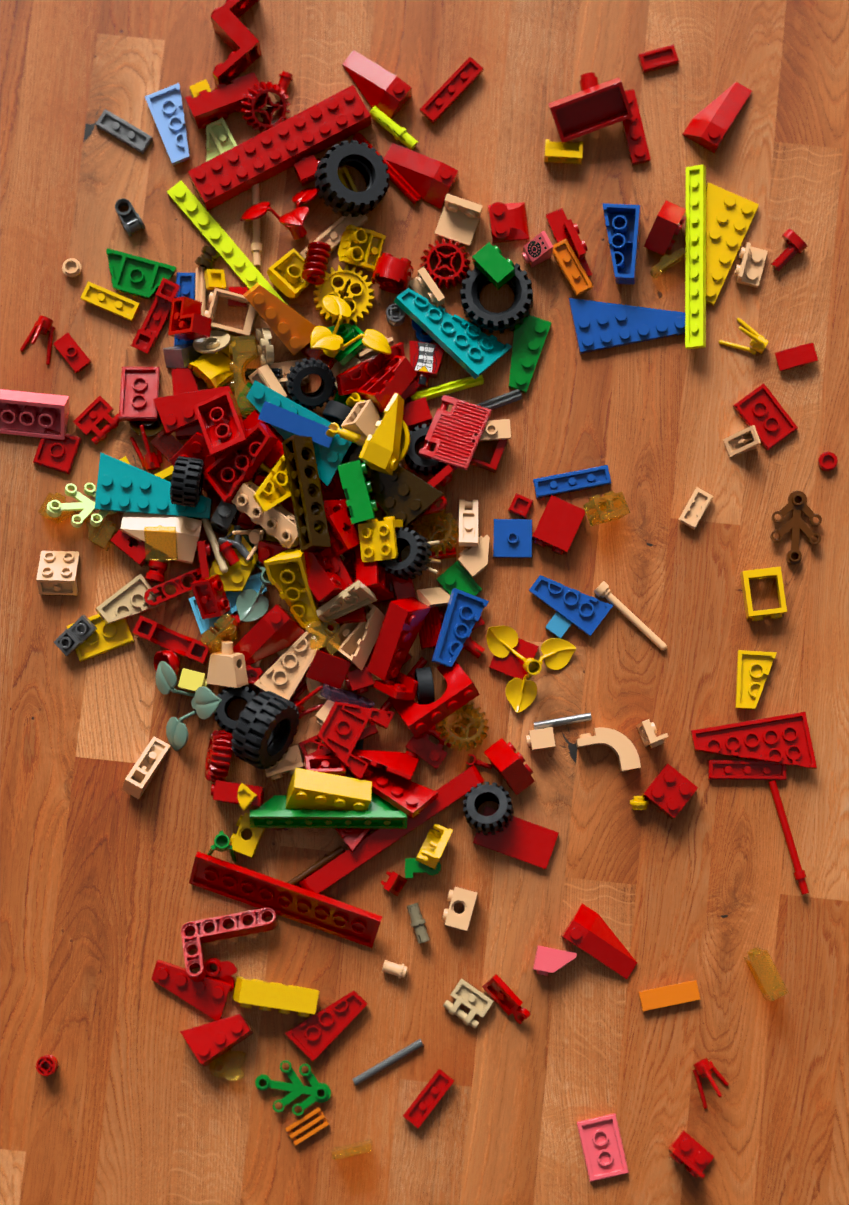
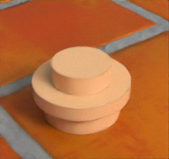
[62,258,81,277]

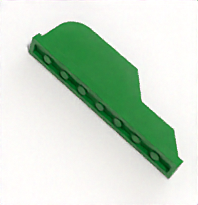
[249,777,407,829]

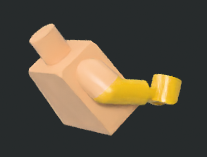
[326,393,381,446]

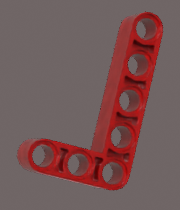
[181,908,278,982]

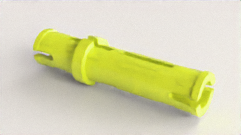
[369,106,419,150]

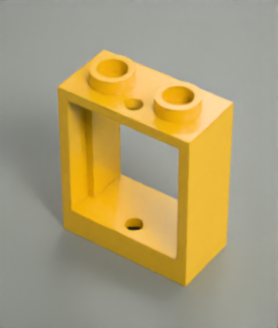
[740,566,787,621]

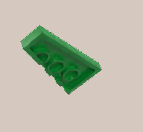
[509,315,552,393]

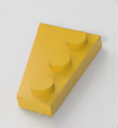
[735,650,777,709]

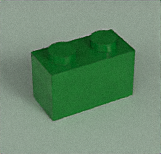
[472,242,515,290]

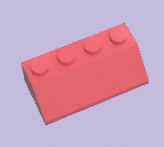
[0,389,69,440]

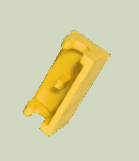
[544,139,583,164]
[416,824,453,869]

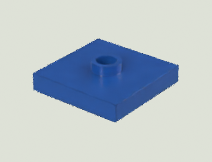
[493,519,532,558]

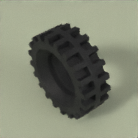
[460,263,533,334]

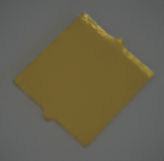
[144,525,178,562]

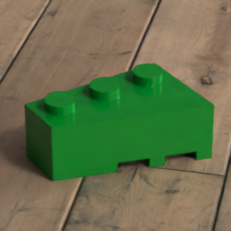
[337,459,378,524]

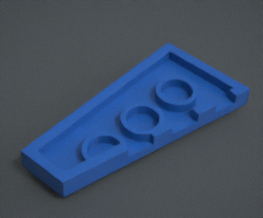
[432,588,489,668]

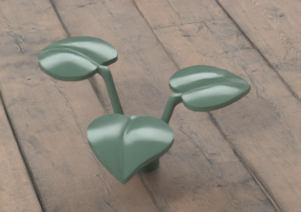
[236,535,272,622]
[155,661,222,751]

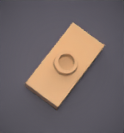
[476,419,511,441]
[678,487,713,530]

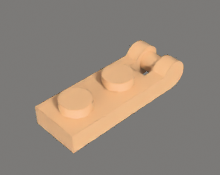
[459,499,478,547]

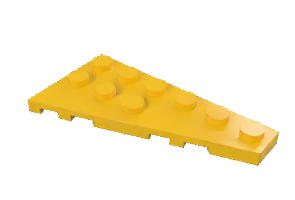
[706,182,759,306]

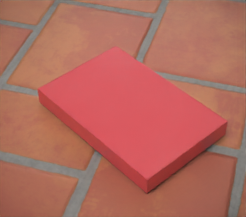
[577,1113,629,1182]

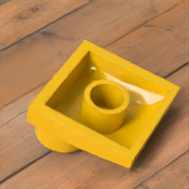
[267,248,310,298]

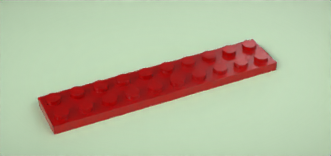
[189,851,383,948]

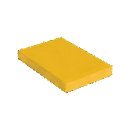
[67,614,135,662]

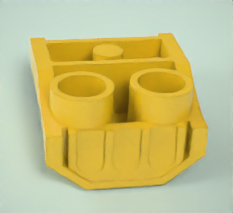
[338,225,386,272]
[188,351,241,389]

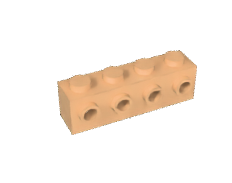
[231,481,299,549]

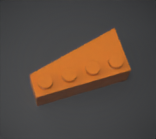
[243,283,316,356]

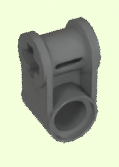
[115,198,146,237]

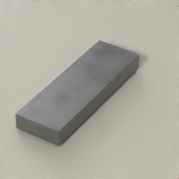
[95,109,153,154]

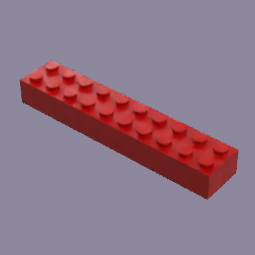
[188,85,372,210]

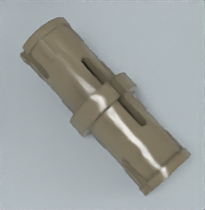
[406,903,430,944]

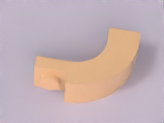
[576,727,641,772]

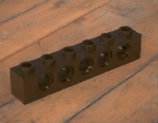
[282,435,331,553]

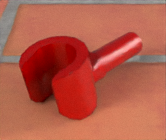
[465,754,493,769]

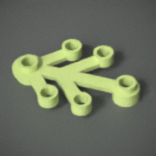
[46,483,117,528]

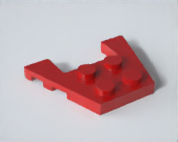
[317,701,395,779]

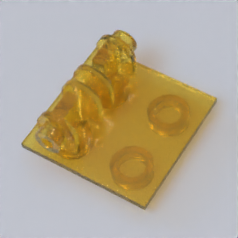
[200,613,240,654]

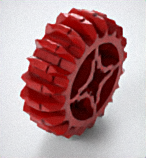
[241,81,291,133]
[420,238,471,289]
[205,730,232,782]

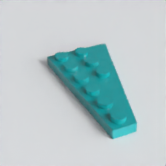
[394,288,512,379]
[246,380,353,487]
[95,452,212,519]

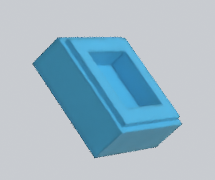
[545,612,572,639]

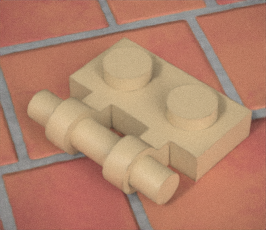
[443,978,494,1029]

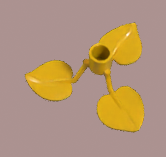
[310,295,391,357]
[486,625,576,713]

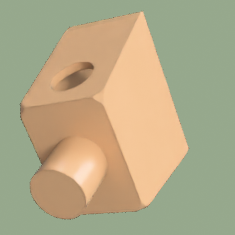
[207,641,248,688]

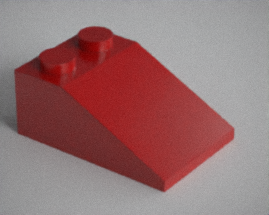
[193,390,247,456]

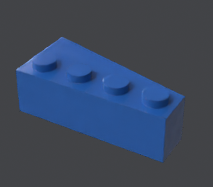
[602,203,641,285]

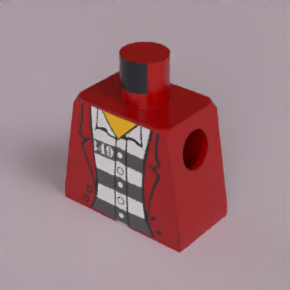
[409,341,445,387]

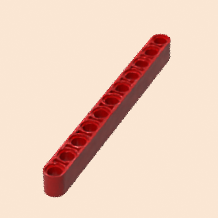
[299,765,485,894]

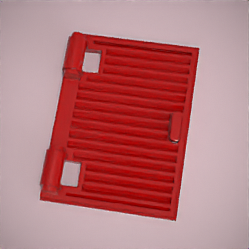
[419,395,492,470]

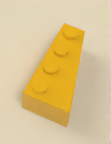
[286,768,372,811]
[232,976,319,1017]

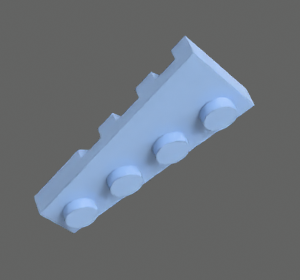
[145,83,190,165]

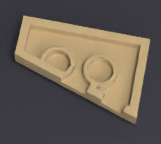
[95,574,165,624]

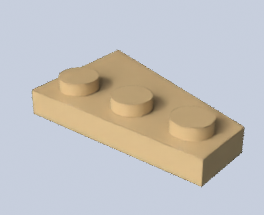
[316,580,377,623]

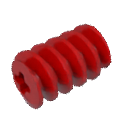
[301,242,331,285]

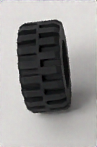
[314,140,390,217]
[231,691,299,769]

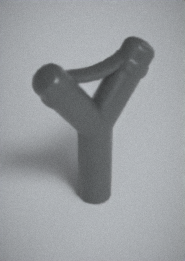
[218,525,254,562]

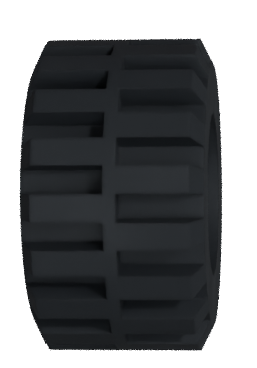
[286,358,336,409]
[404,424,447,475]
[170,456,204,507]
[380,527,432,580]
[214,686,258,734]
[463,782,514,835]

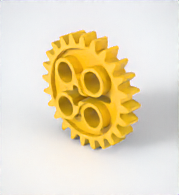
[313,265,374,325]

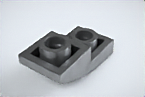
[54,615,97,656]

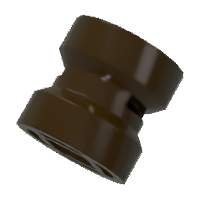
[195,245,220,269]

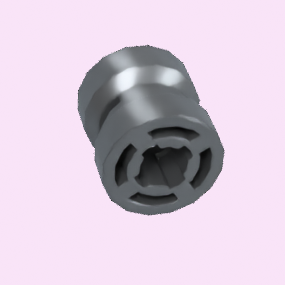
[386,303,405,326]

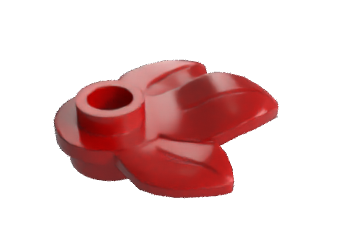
[205,958,238,991]

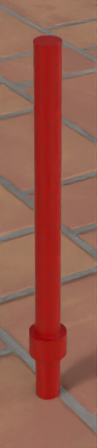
[768,780,809,895]

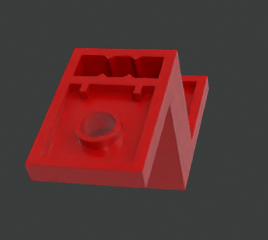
[210,0,262,86]

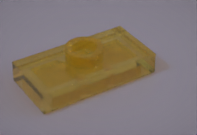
[650,247,686,278]

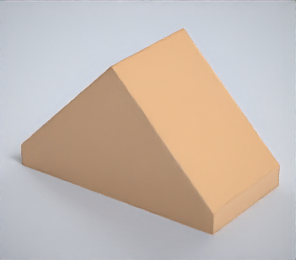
[723,425,761,457]

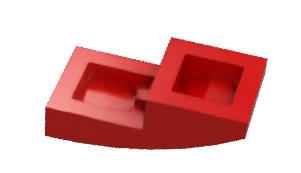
[775,343,819,372]

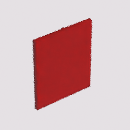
[306,650,352,689]

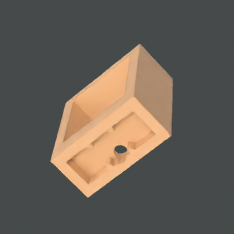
[204,288,257,338]

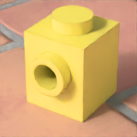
[178,668,208,692]

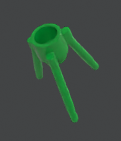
[207,831,237,862]

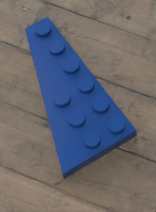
[569,298,685,354]

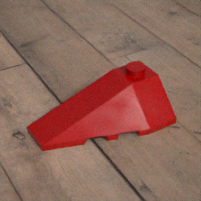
[342,50,412,119]
[683,82,752,153]
[384,143,458,209]
[233,604,305,665]
[351,749,419,781]
[561,903,637,979]

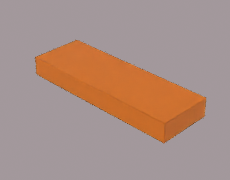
[552,239,593,297]
[638,980,700,1011]

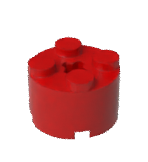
[371,253,414,294]

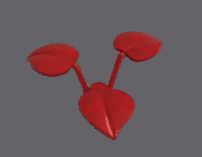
[240,187,319,240]

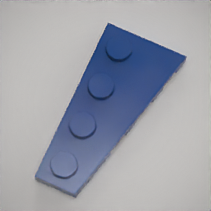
[529,575,613,636]

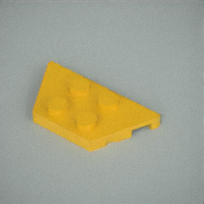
[205,525,258,592]

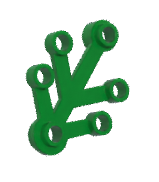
[255,1060,331,1116]

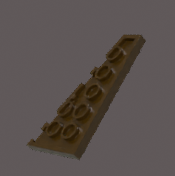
[344,443,446,529]

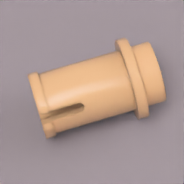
[382,960,408,979]

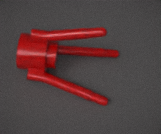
[20,316,55,365]
[130,425,163,471]
[289,683,325,719]
[692,1058,729,1109]

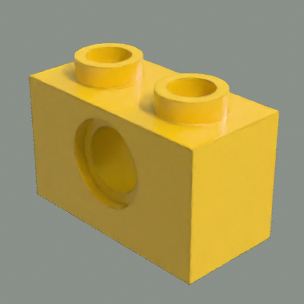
[229,812,265,858]

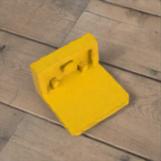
[358,516,403,562]

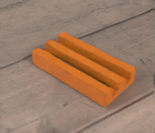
[285,1107,329,1146]

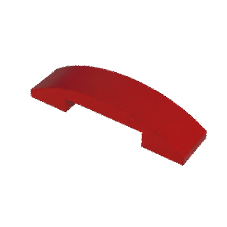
[131,278,181,354]

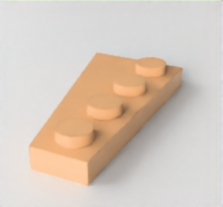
[254,627,327,700]

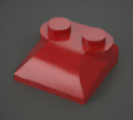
[488,202,529,244]

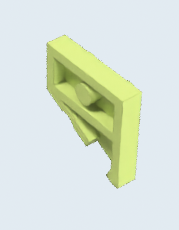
[206,118,237,162]

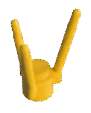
[719,318,768,355]

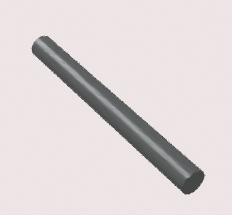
[352,1039,424,1086]

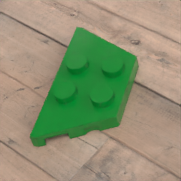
[106,248,177,300]

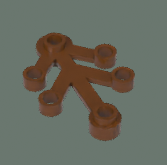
[770,491,822,565]

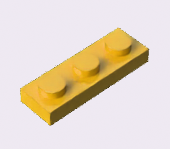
[80,281,140,322]

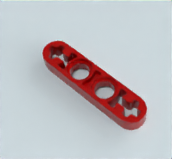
[144,567,211,607]

